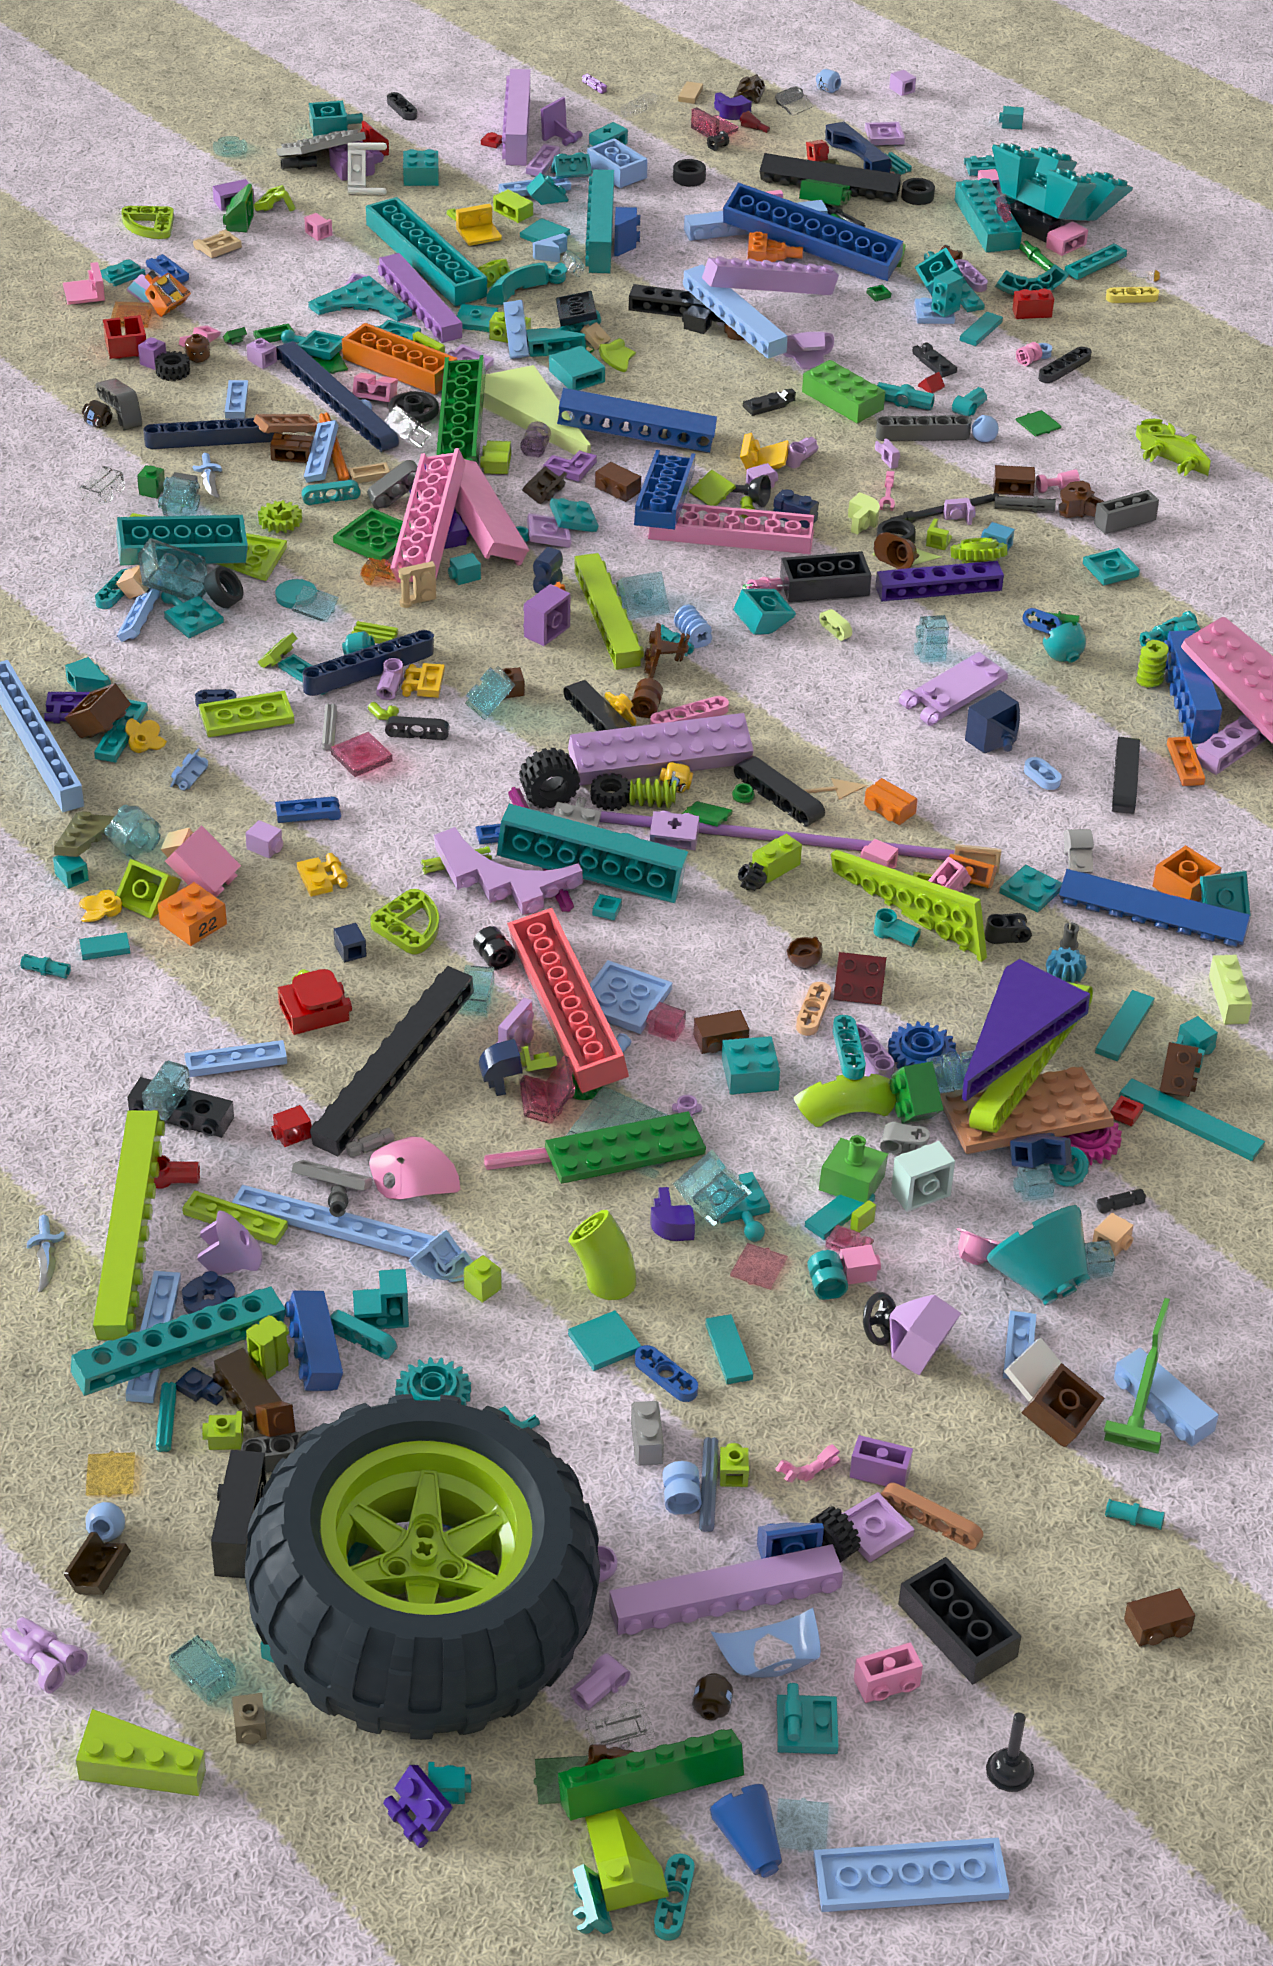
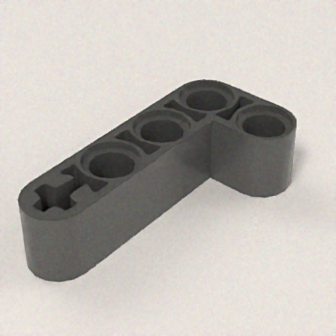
[96,378,142,430]

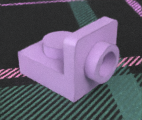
[943,498,976,525]

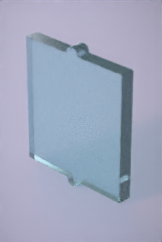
[292,585,339,622]
[776,1798,829,1853]

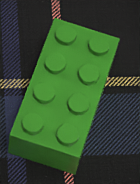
[802,360,885,423]

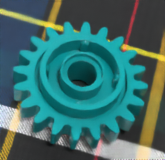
[395,1357,471,1406]

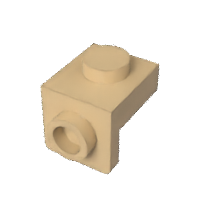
[580,322,611,350]

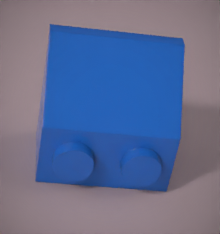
[614,207,641,257]

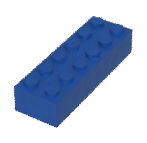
[1164,630,1222,744]

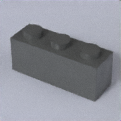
[1094,490,1159,534]

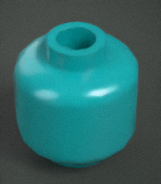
[342,631,375,655]

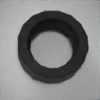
[673,159,706,187]
[901,178,935,205]
[877,518,916,544]
[204,566,244,609]

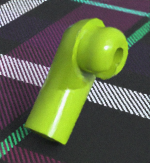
[368,702,399,720]

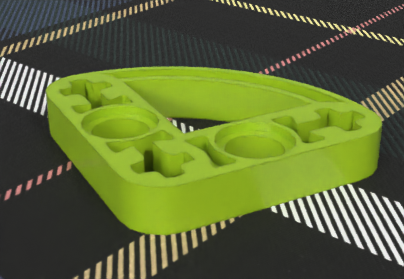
[121,206,174,239]
[370,889,439,955]

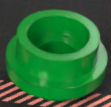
[732,783,755,803]

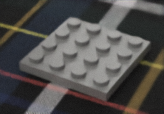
[276,129,366,156]

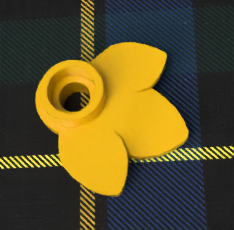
[604,692,636,726]
[125,718,167,753]
[79,890,122,922]

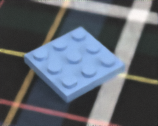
[590,960,672,1034]

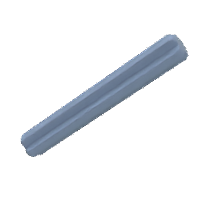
[699,1437,719,1532]

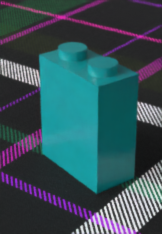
[549,346,605,391]

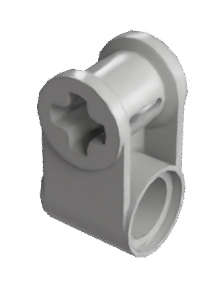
[880,1122,930,1155]

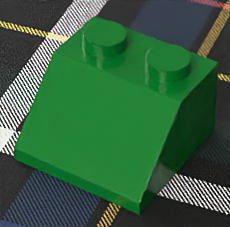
[223,183,254,233]

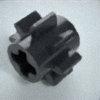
[738,862,767,891]

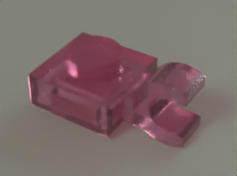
[826,1225,874,1253]

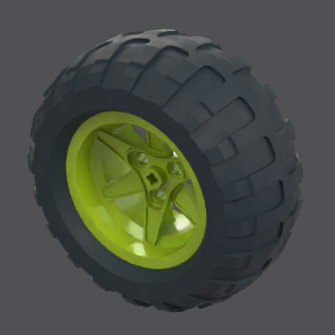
[245,1394,600,1740]

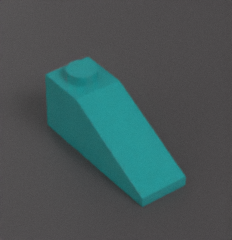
[527,328,586,357]

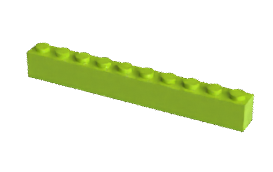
[93,1110,165,1340]

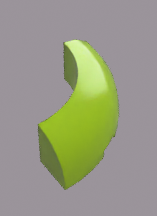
[794,1074,897,1127]

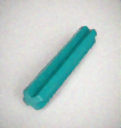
[156,1382,177,1452]

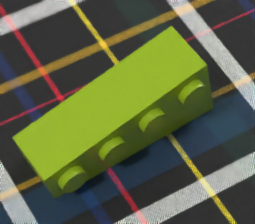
[76,1709,206,1796]

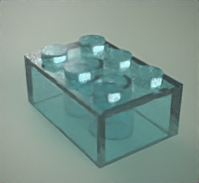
[138,538,208,600]

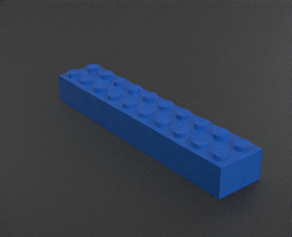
[723,182,903,281]

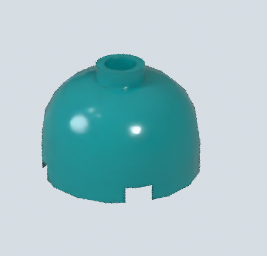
[1042,622,1087,663]

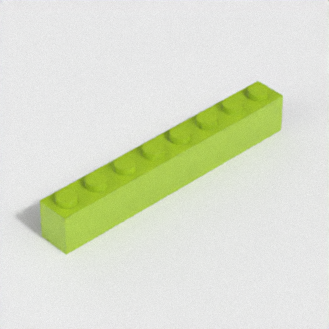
[574,553,644,670]

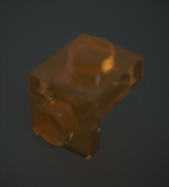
[360,557,395,585]

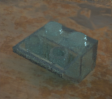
[465,666,515,720]

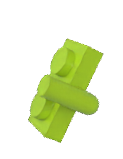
[254,185,296,212]

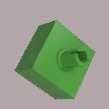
[819,1135,888,1203]

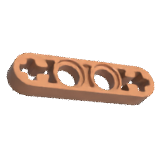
[881,1483,984,1549]

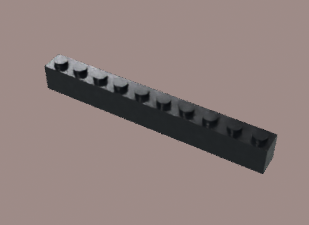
[310,966,474,1157]

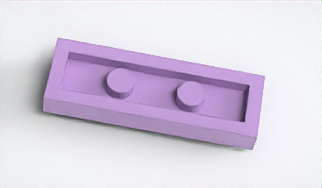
[526,144,560,176]

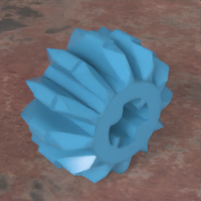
[1046,947,1087,983]

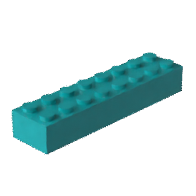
[585,169,614,274]
[496,803,688,903]

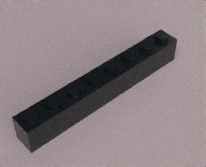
[759,153,902,202]

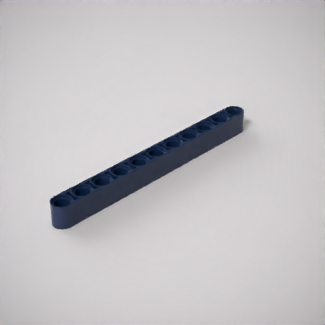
[276,341,399,452]

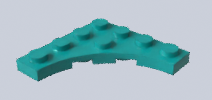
[308,275,412,322]

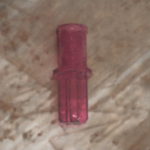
[995,196,1012,223]

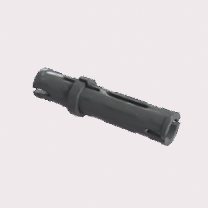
[994,496,1056,512]

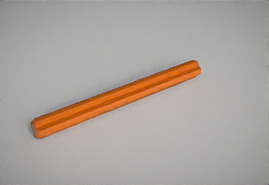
[319,412,350,481]

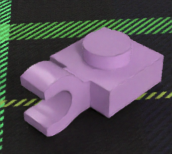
[875,439,900,469]

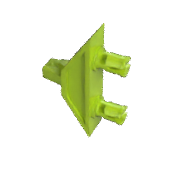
[1140,433,1211,476]

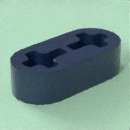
[195,689,237,708]

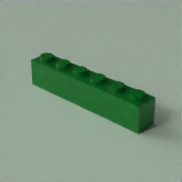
[558,1728,744,1821]

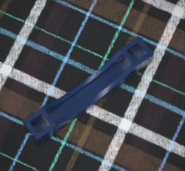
[825,121,892,173]

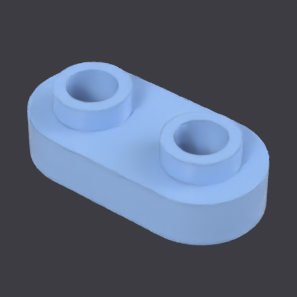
[1024,757,1062,790]

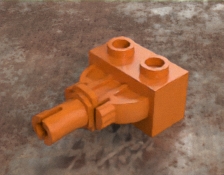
[747,232,803,262]

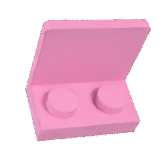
[63,262,105,305]

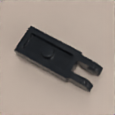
[912,342,958,378]

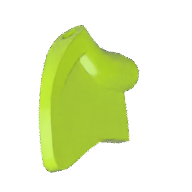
[599,338,636,372]

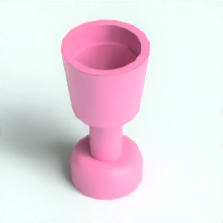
[1036,469,1080,493]

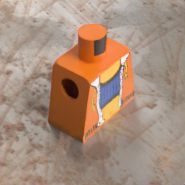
[145,270,191,317]

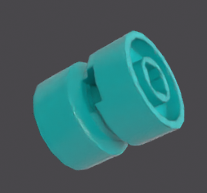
[807,1250,848,1300]

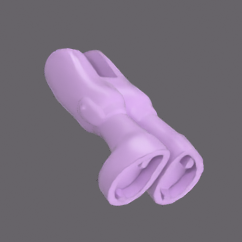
[1,1617,88,1694]

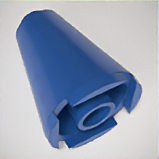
[710,1784,782,1878]

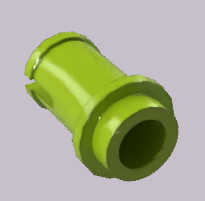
[740,496,755,519]

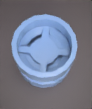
[663,1461,702,1515]

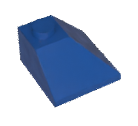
[757,1522,824,1559]

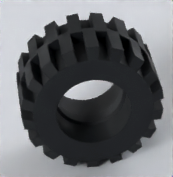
[519,748,581,809]

